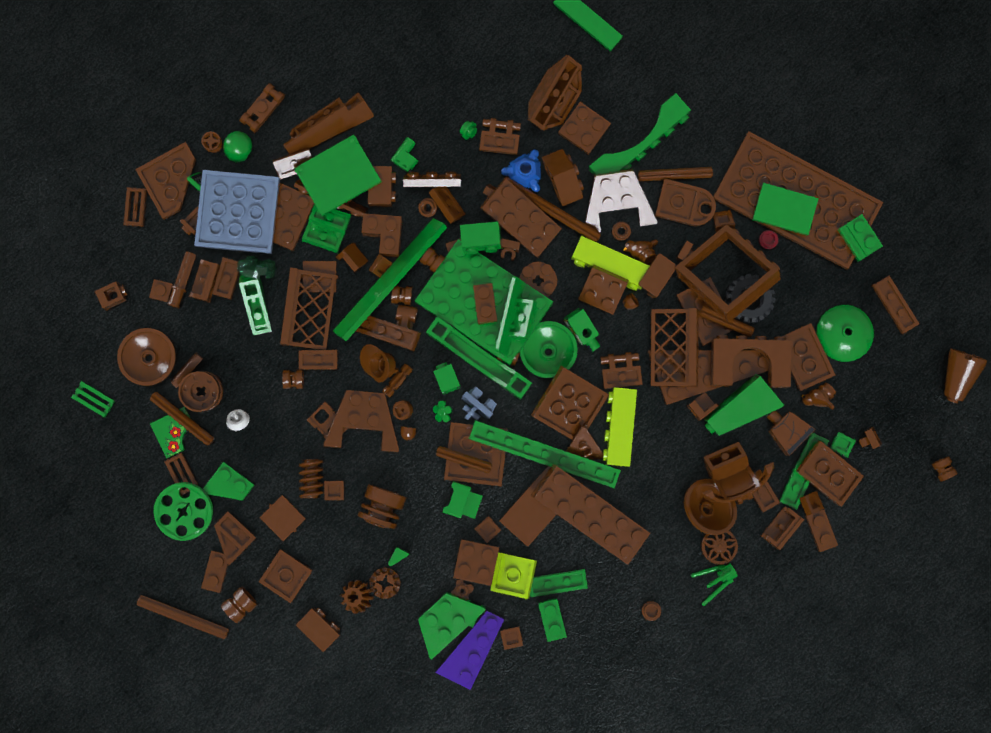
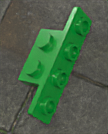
[495,277,537,356]

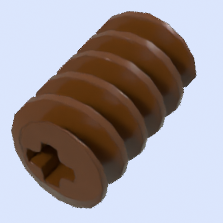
[299,459,324,498]

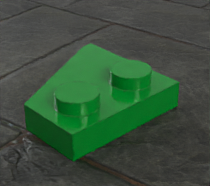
[203,462,255,500]

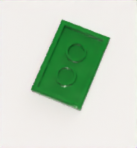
[752,183,819,236]

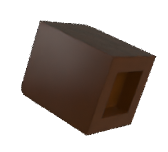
[687,392,718,421]

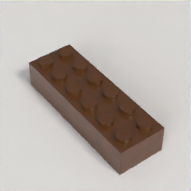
[531,464,650,565]

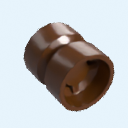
[221,587,258,624]

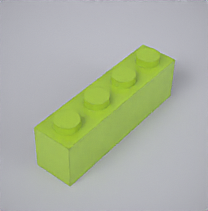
[571,236,650,291]
[603,387,637,467]

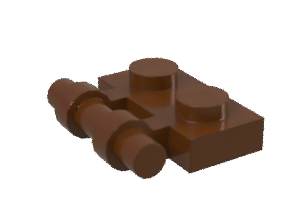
[480,118,521,155]
[600,352,643,389]

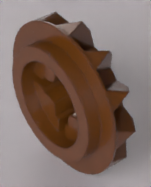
[370,568,400,599]

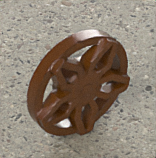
[701,531,738,565]

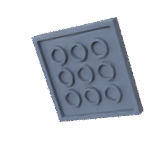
[194,170,280,254]

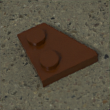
[214,512,256,565]

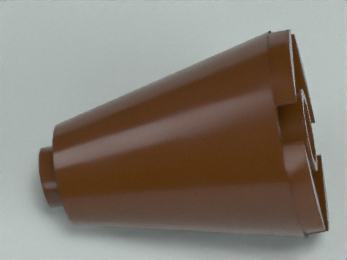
[944,348,987,404]

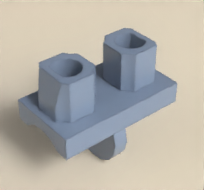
[461,386,497,421]

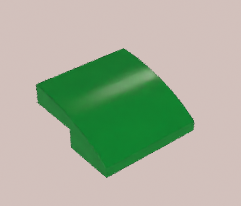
[302,204,351,253]

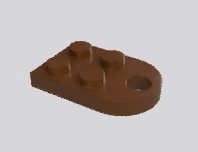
[655,179,716,226]

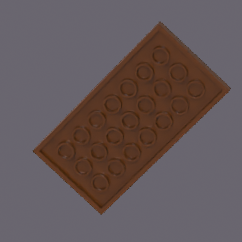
[713,131,883,270]

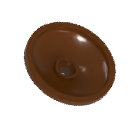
[117,328,176,386]
[684,479,737,535]

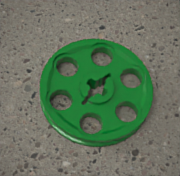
[154,482,213,541]

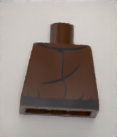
[767,410,815,456]

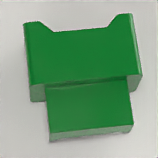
[443,481,483,519]

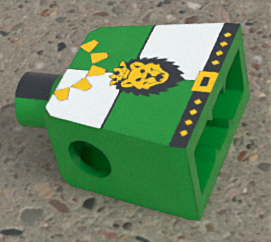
[562,308,600,352]

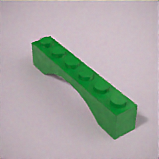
[588,93,691,176]
[426,316,532,400]

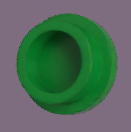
[460,121,477,140]

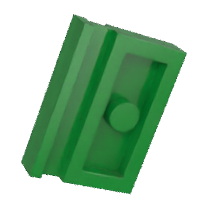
[838,214,883,262]

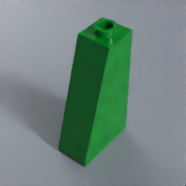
[703,374,784,436]

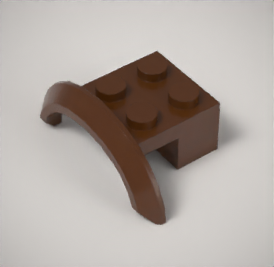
[702,442,774,503]

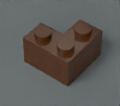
[542,149,584,206]
[362,214,403,258]

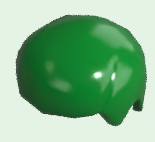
[223,131,252,162]

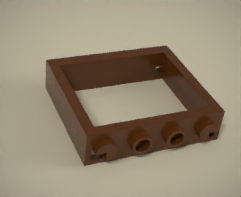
[675,224,781,323]

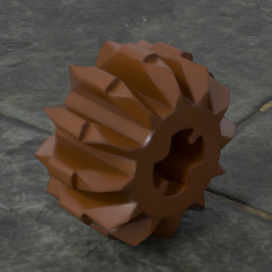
[340,580,374,614]

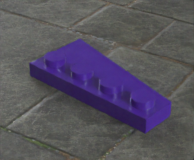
[436,611,504,690]

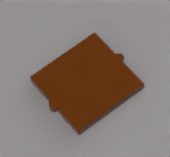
[301,261,338,293]
[260,495,306,541]

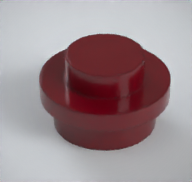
[759,230,778,249]

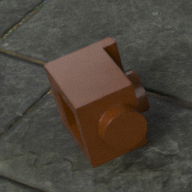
[95,282,128,310]

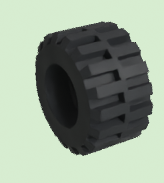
[724,274,775,324]

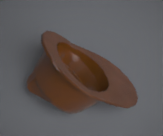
[360,344,399,383]

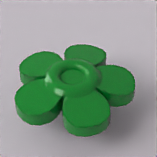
[433,401,452,422]

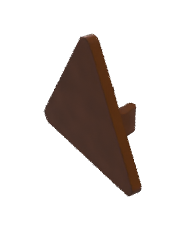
[566,426,603,459]

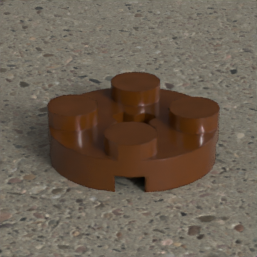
[519,262,557,298]

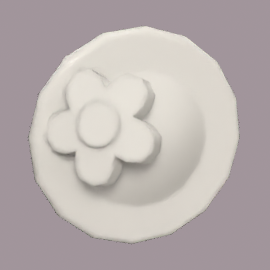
[226,409,250,431]

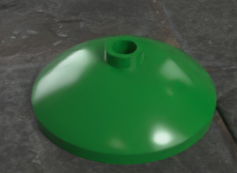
[816,305,874,362]
[520,321,577,378]

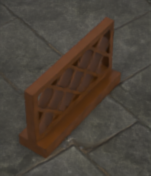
[280,268,336,350]
[651,308,699,387]

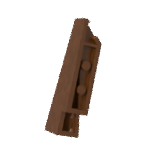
[284,92,374,154]

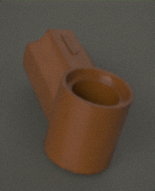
[396,304,417,330]

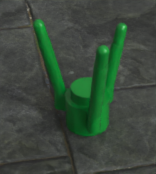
[691,563,737,606]

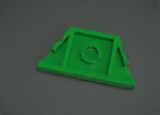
[418,592,486,660]

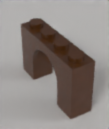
[711,335,791,388]

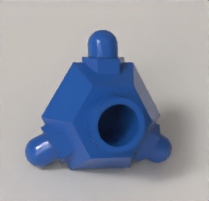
[501,150,541,192]

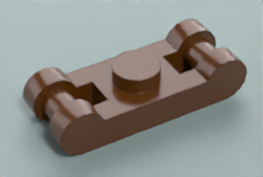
[239,83,285,133]

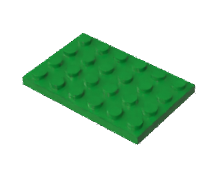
[415,239,553,365]

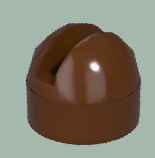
[623,293,639,310]
[401,426,416,440]

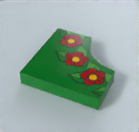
[150,407,191,458]

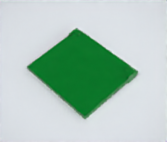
[294,134,382,216]

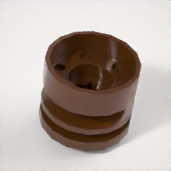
[178,371,224,412]
[358,484,406,529]

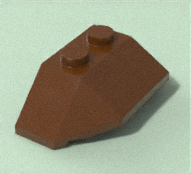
[528,55,582,131]

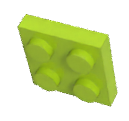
[490,553,537,599]

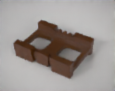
[307,401,348,439]

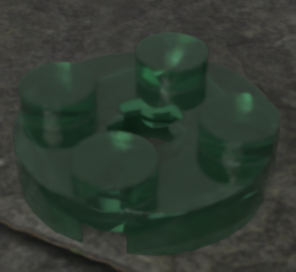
[236,256,276,279]

